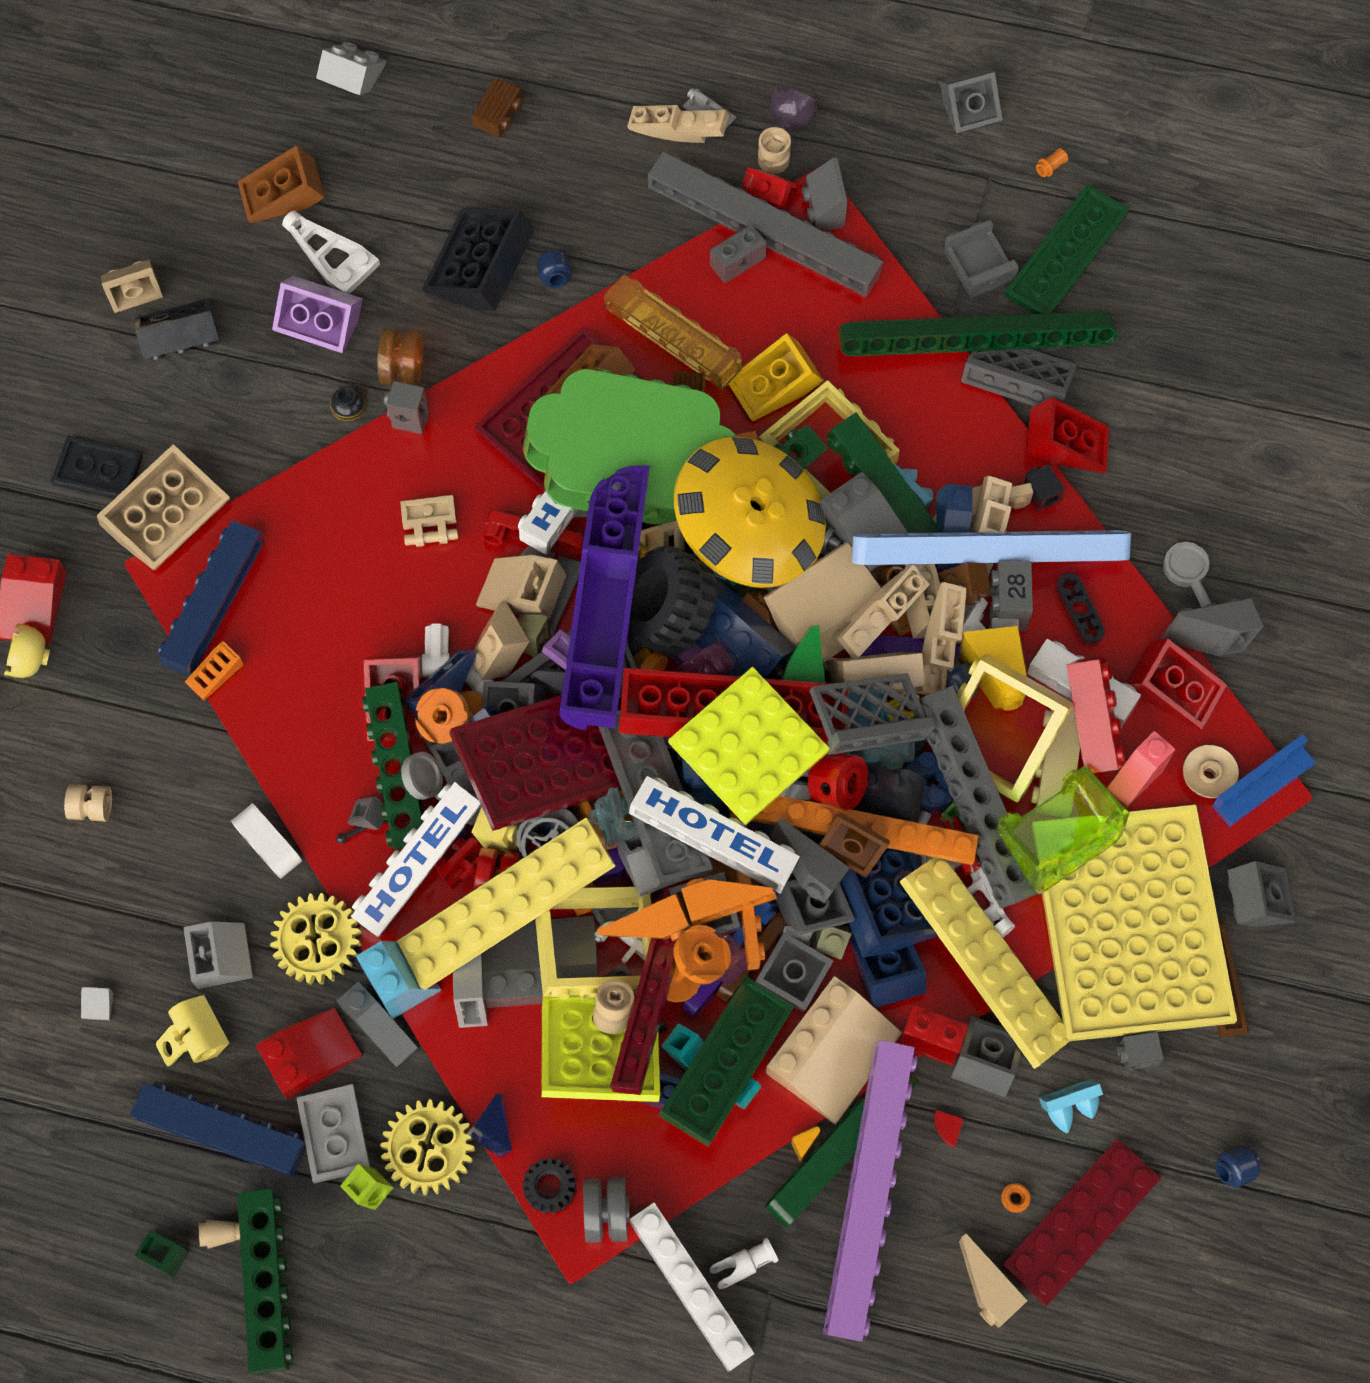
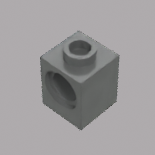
[1117,1032,1164,1071]

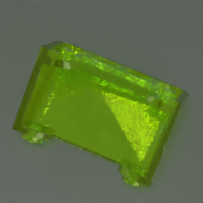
[997,766,1130,894]

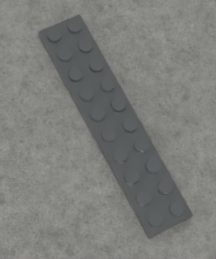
[567,636,713,887]

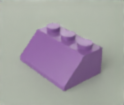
[272,276,363,353]

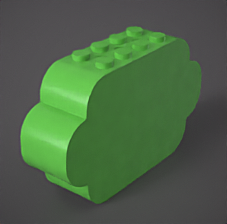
[523,369,737,525]

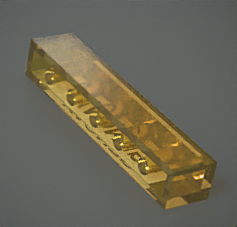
[604,275,742,390]

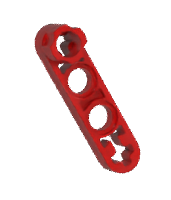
[480,511,584,554]

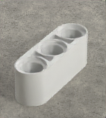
[231,803,302,879]

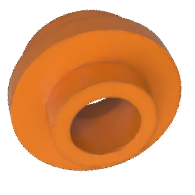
[1001,1183,1031,1213]

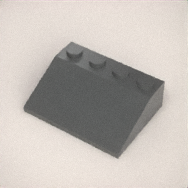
[483,916,598,1008]

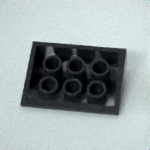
[422,208,535,311]

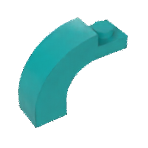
[661,1023,761,1109]

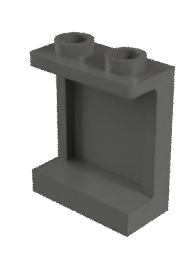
[944,220,1019,298]

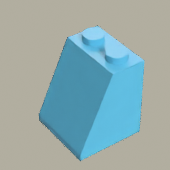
[356,941,441,1019]

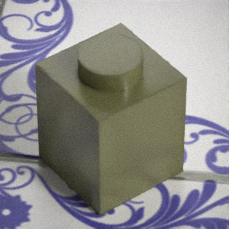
[811,924,851,959]

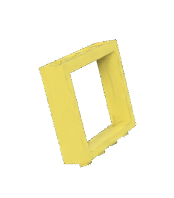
[759,380,899,500]
[932,655,1073,803]
[535,887,651,999]

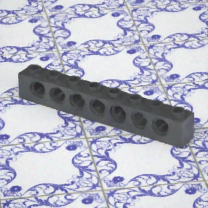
[919,686,1040,909]

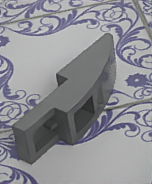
[421,735,481,826]

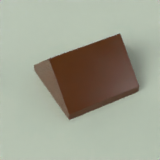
[819,811,890,877]

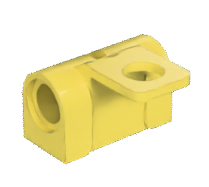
[156,995,229,1066]

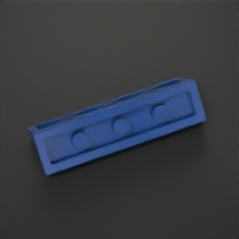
[1212,734,1316,827]

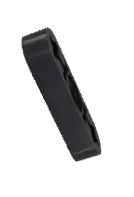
[1056,573,1105,646]

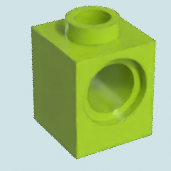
[340,1163,393,1210]

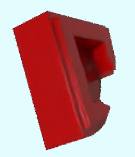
[934,1110,963,1148]

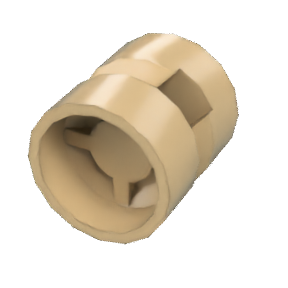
[758,127,791,174]
[64,784,112,822]
[593,980,634,1034]

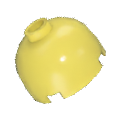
[4,623,50,678]

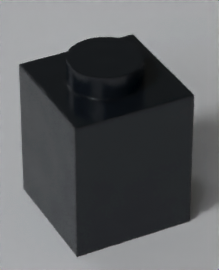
[1024,464,1065,512]

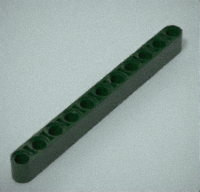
[838,311,1118,356]

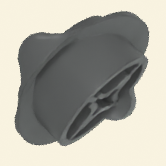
[517,808,578,858]

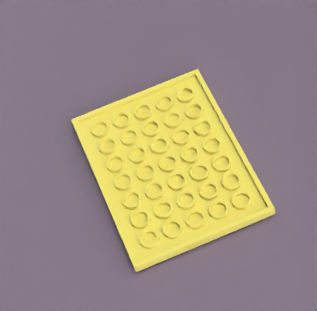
[1030,805,1237,1042]

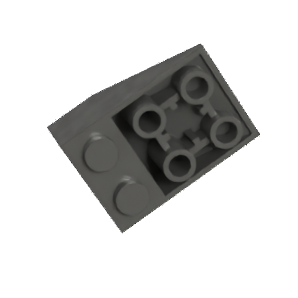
[1161,598,1263,656]

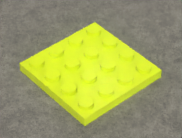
[668,667,830,826]
[542,995,660,1102]

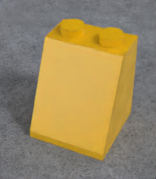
[959,626,1027,711]

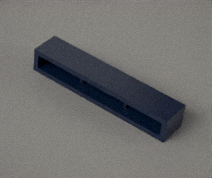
[158,520,265,677]
[130,1082,306,1178]

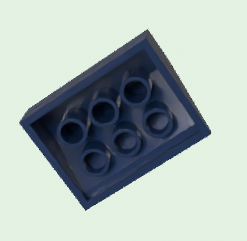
[839,848,938,958]

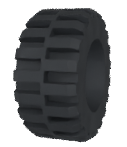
[627,546,717,656]

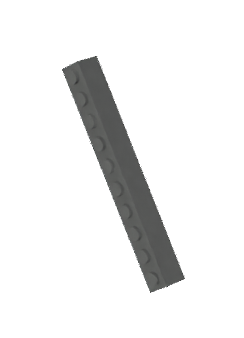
[648,152,883,297]

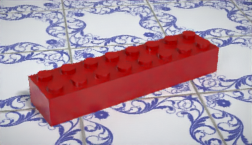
[619,668,848,744]

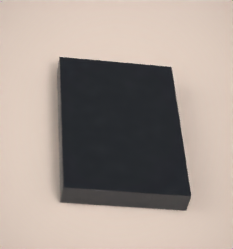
[51,436,143,499]

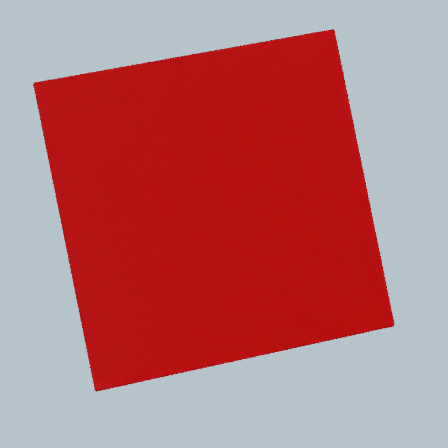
[125,167,1312,1284]

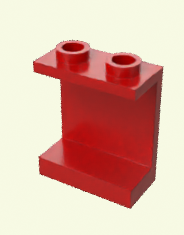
[900,1005,968,1067]

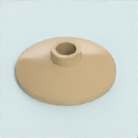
[1183,745,1239,798]

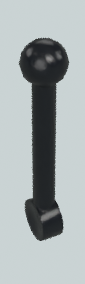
[336,819,388,844]

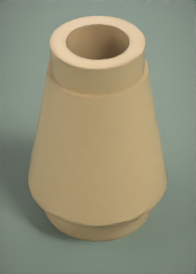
[199,1219,240,1249]

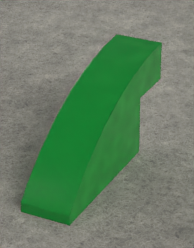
[780,625,825,683]

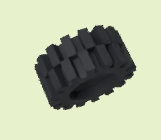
[522,1158,576,1214]

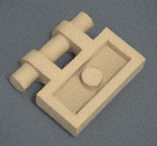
[400,495,458,547]

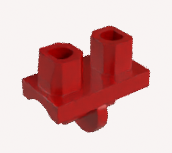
[435,836,481,889]

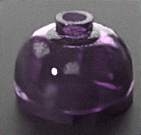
[769,85,820,131]

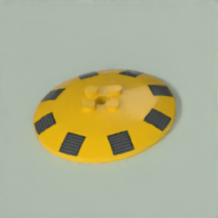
[674,437,826,588]

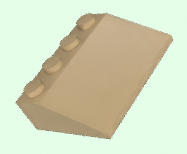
[97,445,230,571]
[764,542,881,663]
[766,976,902,1125]

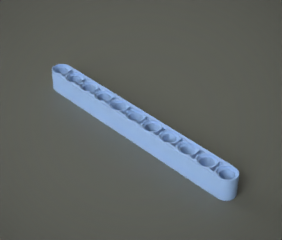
[852,530,1132,565]

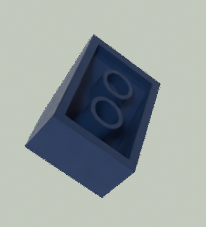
[848,924,927,1008]

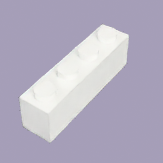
[1027,639,1141,728]

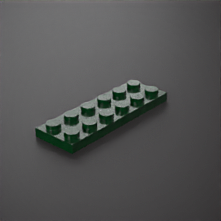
[1004,184,1130,314]
[658,976,794,1147]

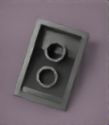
[820,472,908,571]

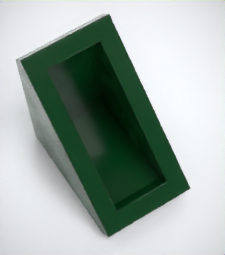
[135,1230,189,1278]

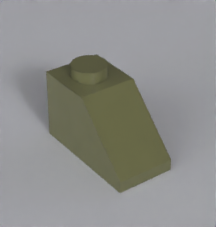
[517,614,551,657]

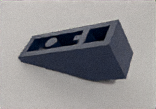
[936,484,972,570]
[403,649,476,720]

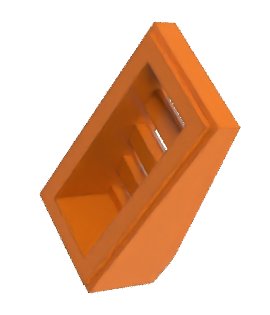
[185,641,244,701]

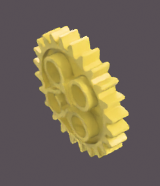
[270,893,362,985]
[380,1100,475,1195]

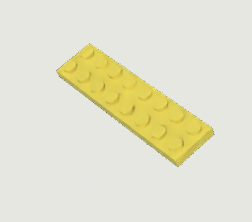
[397,818,615,990]
[899,857,1069,1069]

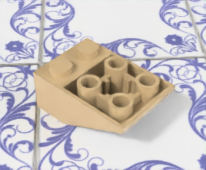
[476,555,567,621]

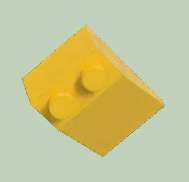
[726,333,824,421]

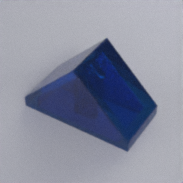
[467,1094,512,1158]

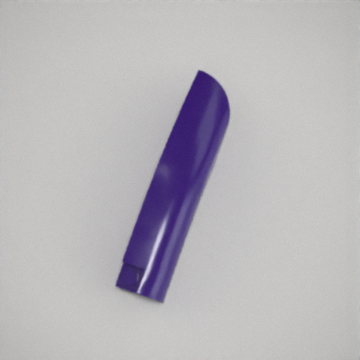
[560,465,650,730]

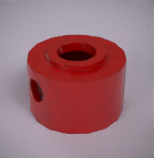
[808,752,868,811]

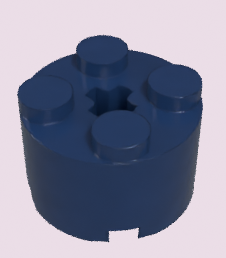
[906,752,954,814]

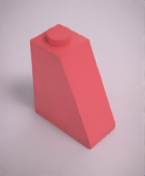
[1107,731,1175,808]

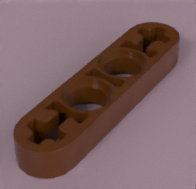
[716,911,788,1003]

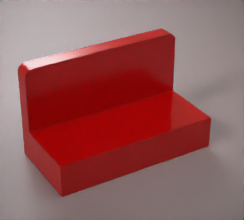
[741,167,802,207]

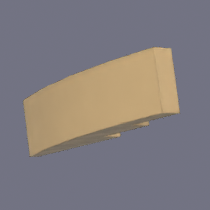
[916,582,966,695]

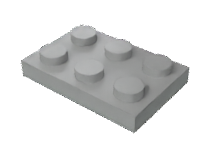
[297,1084,370,1183]

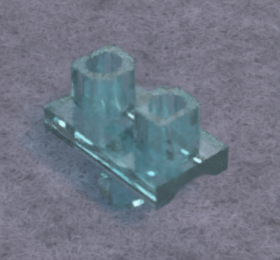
[588,788,636,847]

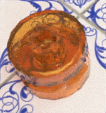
[378,328,423,386]

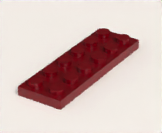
[1002,1138,1161,1307]

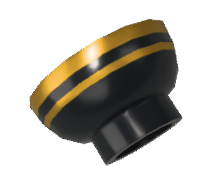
[330,386,367,421]

